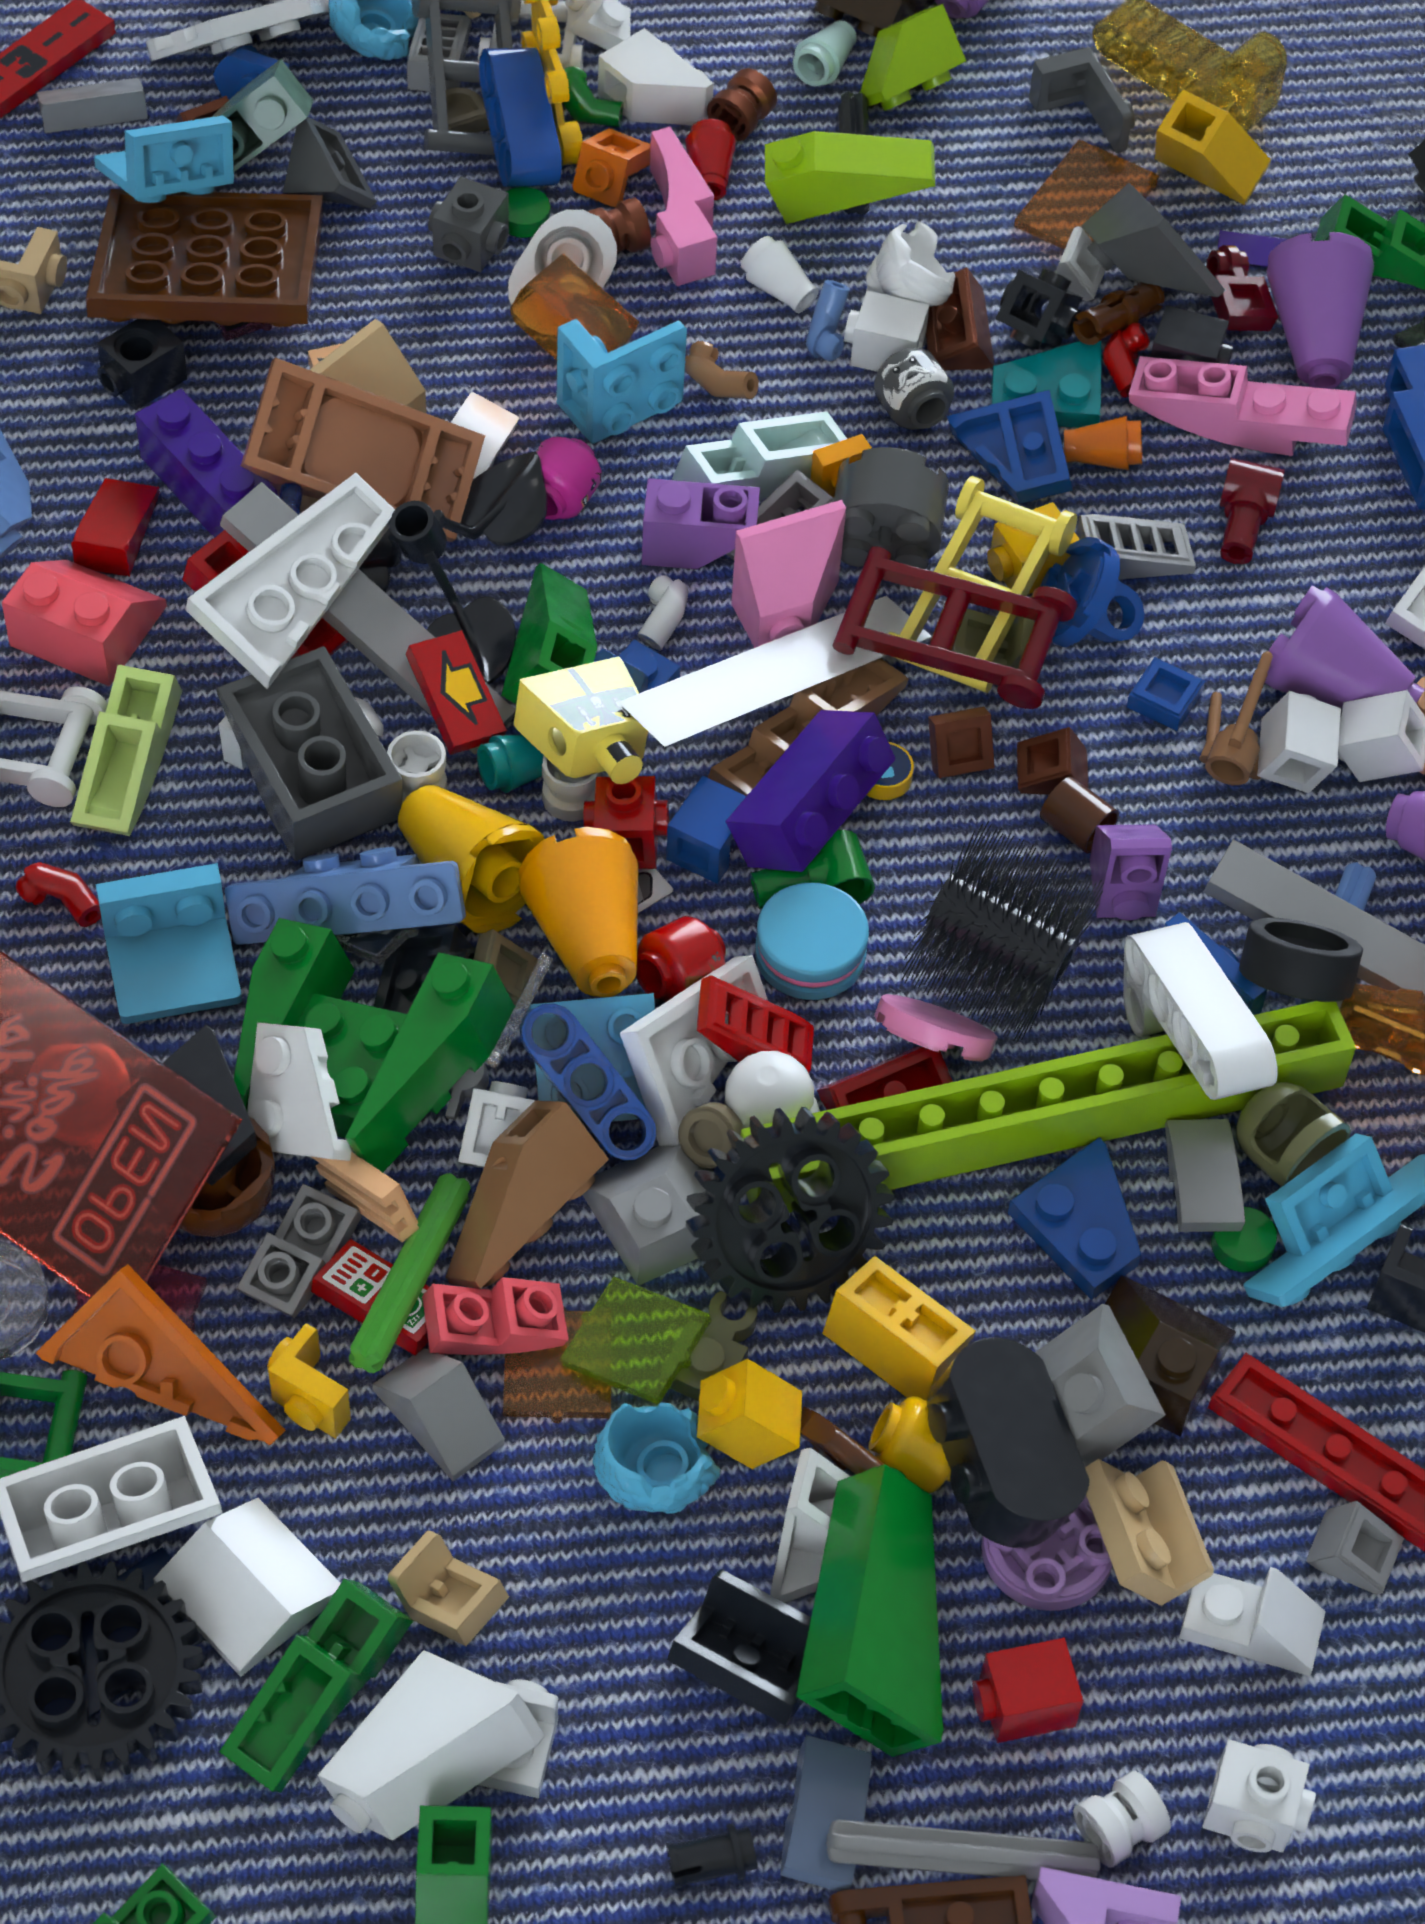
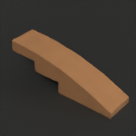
[708,658,909,796]

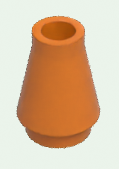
[1064,416,1142,471]

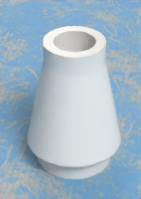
[741,236,819,313]

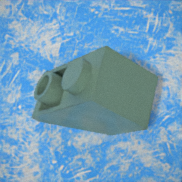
[212,59,314,172]

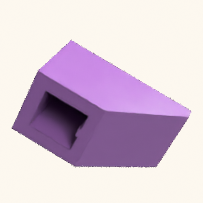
[642,478,760,569]
[1089,824,1172,920]

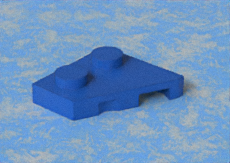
[947,390,1073,504]
[1008,1137,1141,1300]

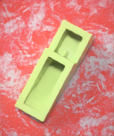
[70,665,182,836]

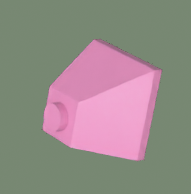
[731,500,846,648]

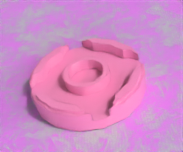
[874,994,998,1062]

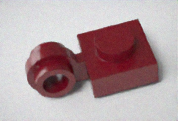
[1206,245,1278,331]

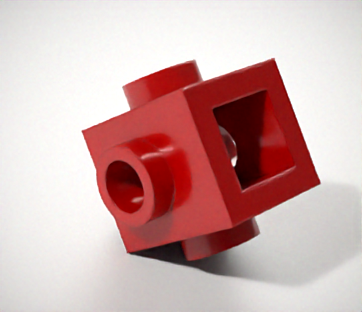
[583,776,669,869]

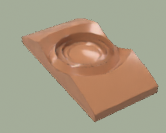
[241,357,485,542]

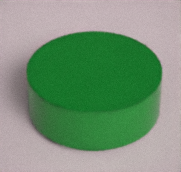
[506,187,550,238]
[1211,1207,1277,1272]

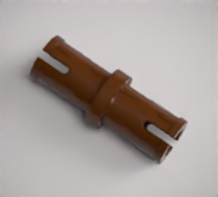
[1073,282,1165,345]

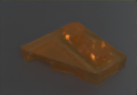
[1340,984,1425,1075]

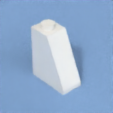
[318,1650,545,1841]

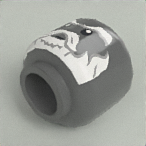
[874,348,954,430]

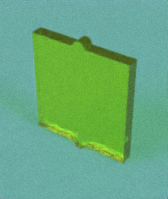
[560,1276,712,1405]

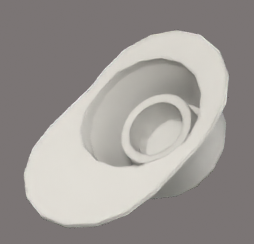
[508,209,617,333]

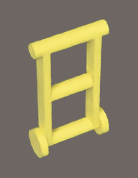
[888,476,1077,693]

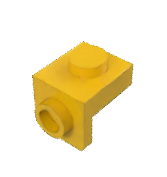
[267,1323,351,1439]

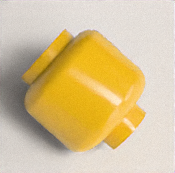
[868,1396,951,1494]

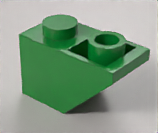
[415,1806,492,1924]

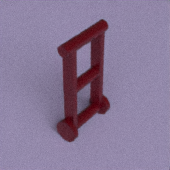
[832,546,1077,709]

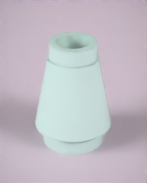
[793,21,857,86]

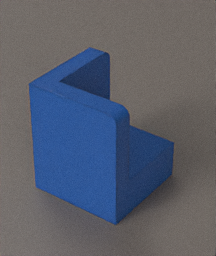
[666,775,746,884]

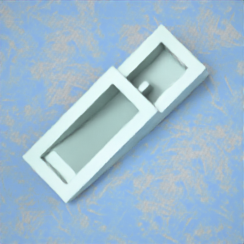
[672,412,847,501]

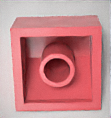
[1,560,167,687]

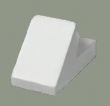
[1179,1567,1326,1676]

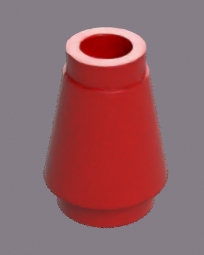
[685,119,736,201]

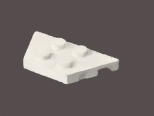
[145,0,329,61]

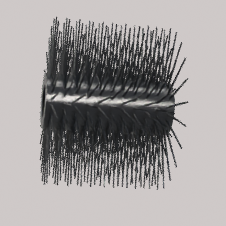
[901,821,1104,1043]

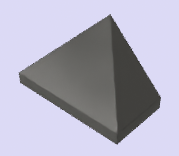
[283,117,377,209]

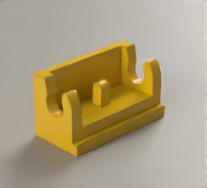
[822,1255,976,1401]

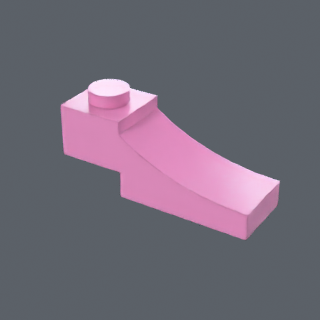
[650,127,717,287]

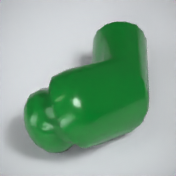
[562,66,624,128]

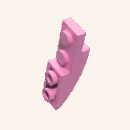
[1129,356,1357,456]

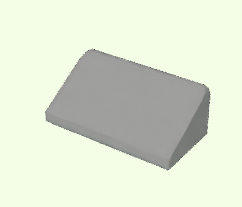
[37,78,148,133]

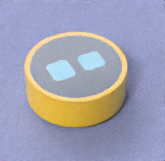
[867,742,914,800]

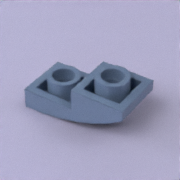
[780,1735,872,1892]

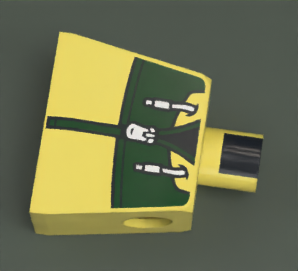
[514,657,648,784]

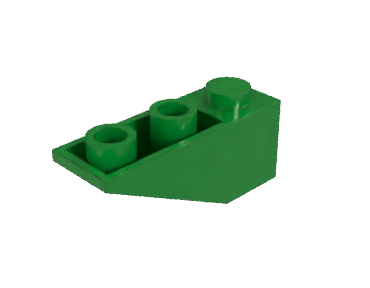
[501,562,597,704]

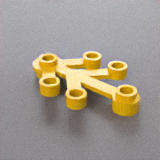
[521,0,583,166]

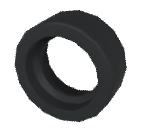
[1239,918,1363,1002]

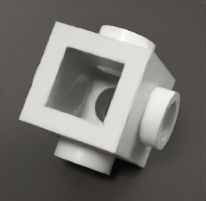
[1202,1739,1316,1853]

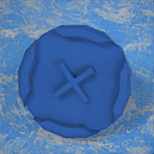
[1034,537,1145,648]

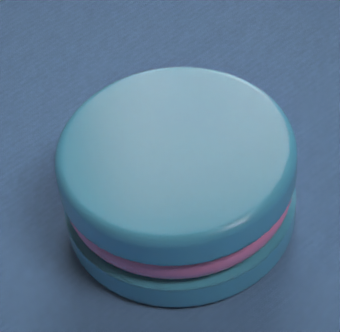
[755,883,869,1000]

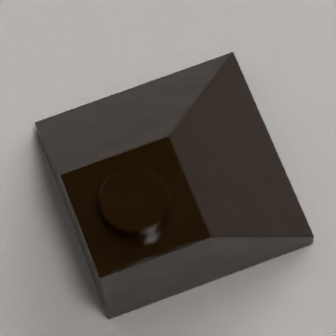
[1105,1275,1236,1437]

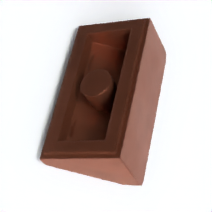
[926,267,995,370]

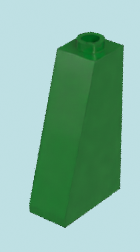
[796,1464,943,1757]

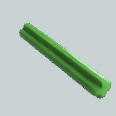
[349,1173,471,1373]

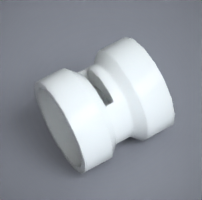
[387,730,447,803]
[542,756,601,822]
[1073,1771,1171,1867]

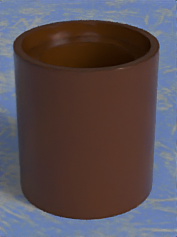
[1040,777,1119,854]

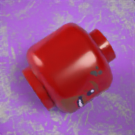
[636,916,726,1003]

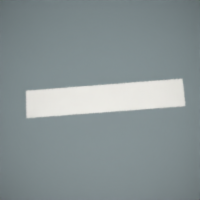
[618,596,932,747]

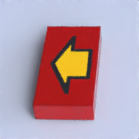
[405,630,507,755]

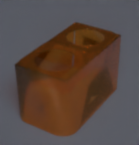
[510,253,640,360]

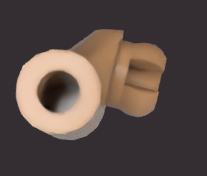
[685,341,759,399]

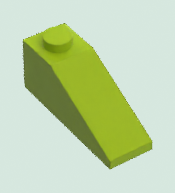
[765,131,936,224]

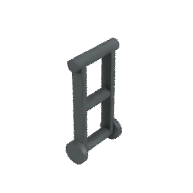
[412,0,521,155]

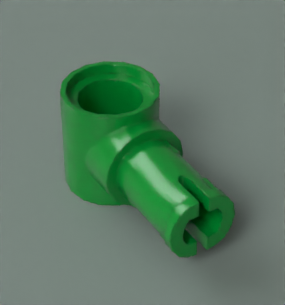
[750,830,875,909]

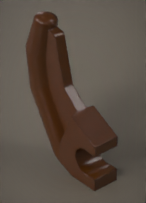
[800,1407,884,1475]

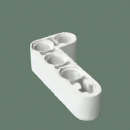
[1123,922,1278,1100]

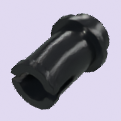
[666,1823,758,1889]

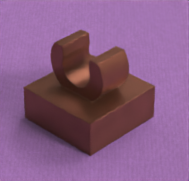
[928,706,995,778]

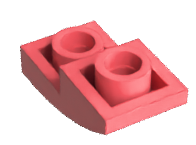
[422,1277,569,1355]

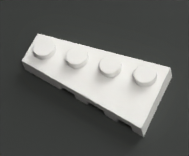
[185,473,395,689]

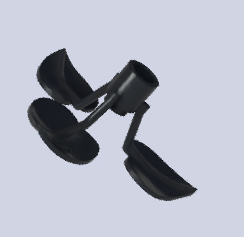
[359,451,548,684]

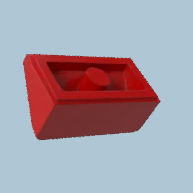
[817,1046,953,1110]

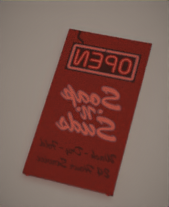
[0,950,243,1299]

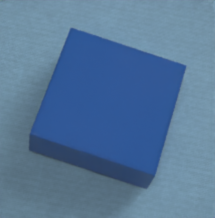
[1126,657,1205,731]

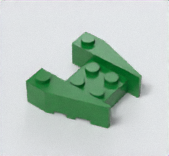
[234,918,515,1172]

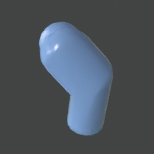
[806,280,850,361]

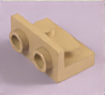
[1085,1459,1214,1606]

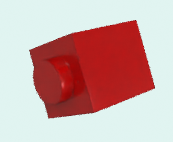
[972,1638,1084,1743]

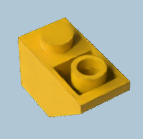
[1155,89,1271,205]

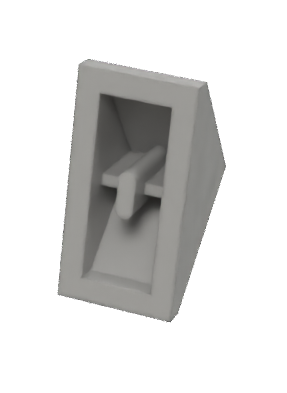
[372,1348,505,1481]

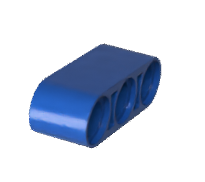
[479,48,562,187]
[520,1003,656,1160]

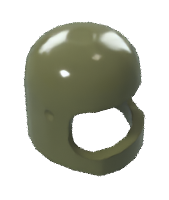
[1236,1082,1351,1187]

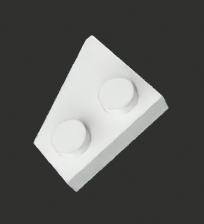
[247,1022,351,1161]

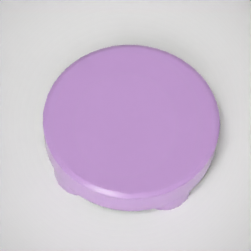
[981,1496,1112,1611]

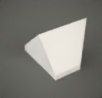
[770,1448,850,1603]

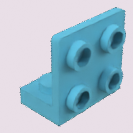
[94,116,234,203]
[557,319,687,444]
[96,863,242,1024]
[527,993,655,1123]

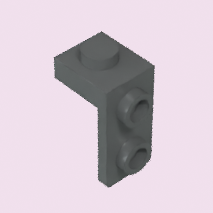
[1029,47,1135,153]

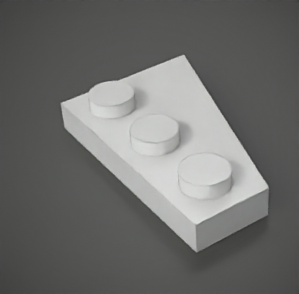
[620,955,768,1146]

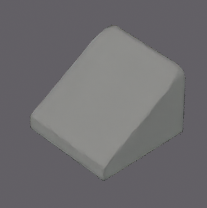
[1306,1501,1404,1595]

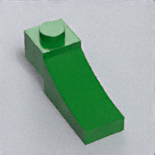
[1315,194,1425,290]
[219,1579,413,1792]

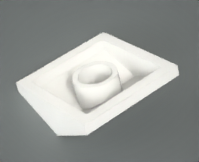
[153,1497,341,1677]

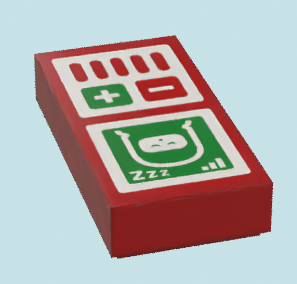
[311,1239,429,1356]

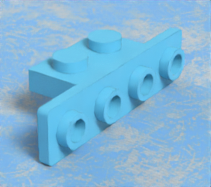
[1243,1133,1425,1307]

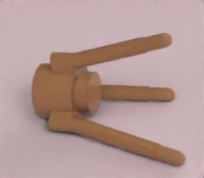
[1199,651,1273,785]

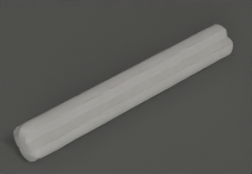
[826,1819,1100,1880]

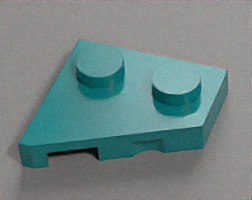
[990,341,1101,428]

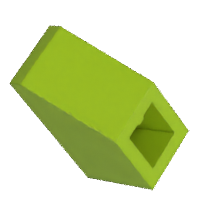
[860,4,966,111]

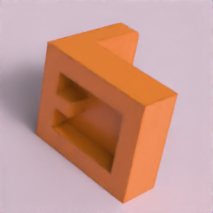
[572,128,651,207]

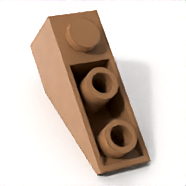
[446,1100,609,1289]

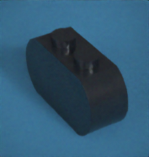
[927,1338,1090,1548]

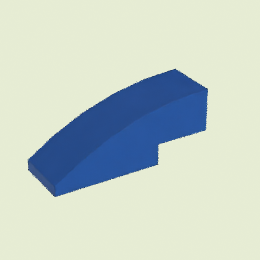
[1382,344,1425,510]

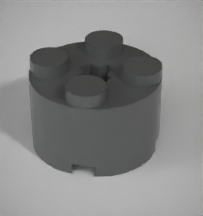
[834,447,949,569]

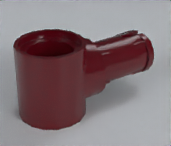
[1219,458,1285,564]

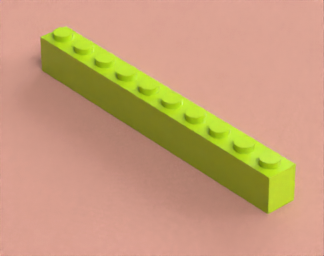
[741,1001,1356,1213]

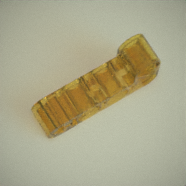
[1092,0,1287,132]

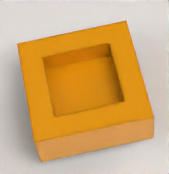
[810,434,872,498]

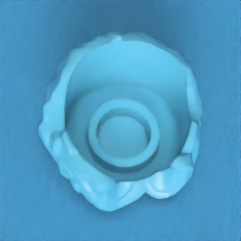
[329,0,419,60]
[593,1403,721,1514]

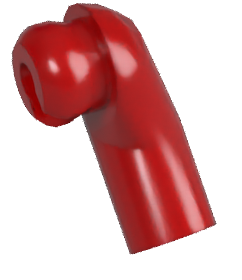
[1103,322,1150,398]
[16,862,101,927]

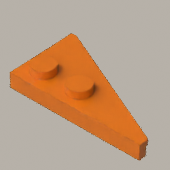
[36,1264,286,1446]

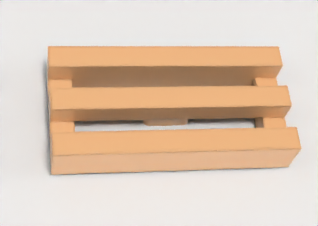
[311,1152,419,1243]

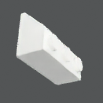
[0,1416,223,1583]

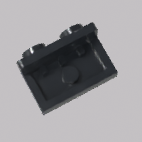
[667,1570,811,1725]

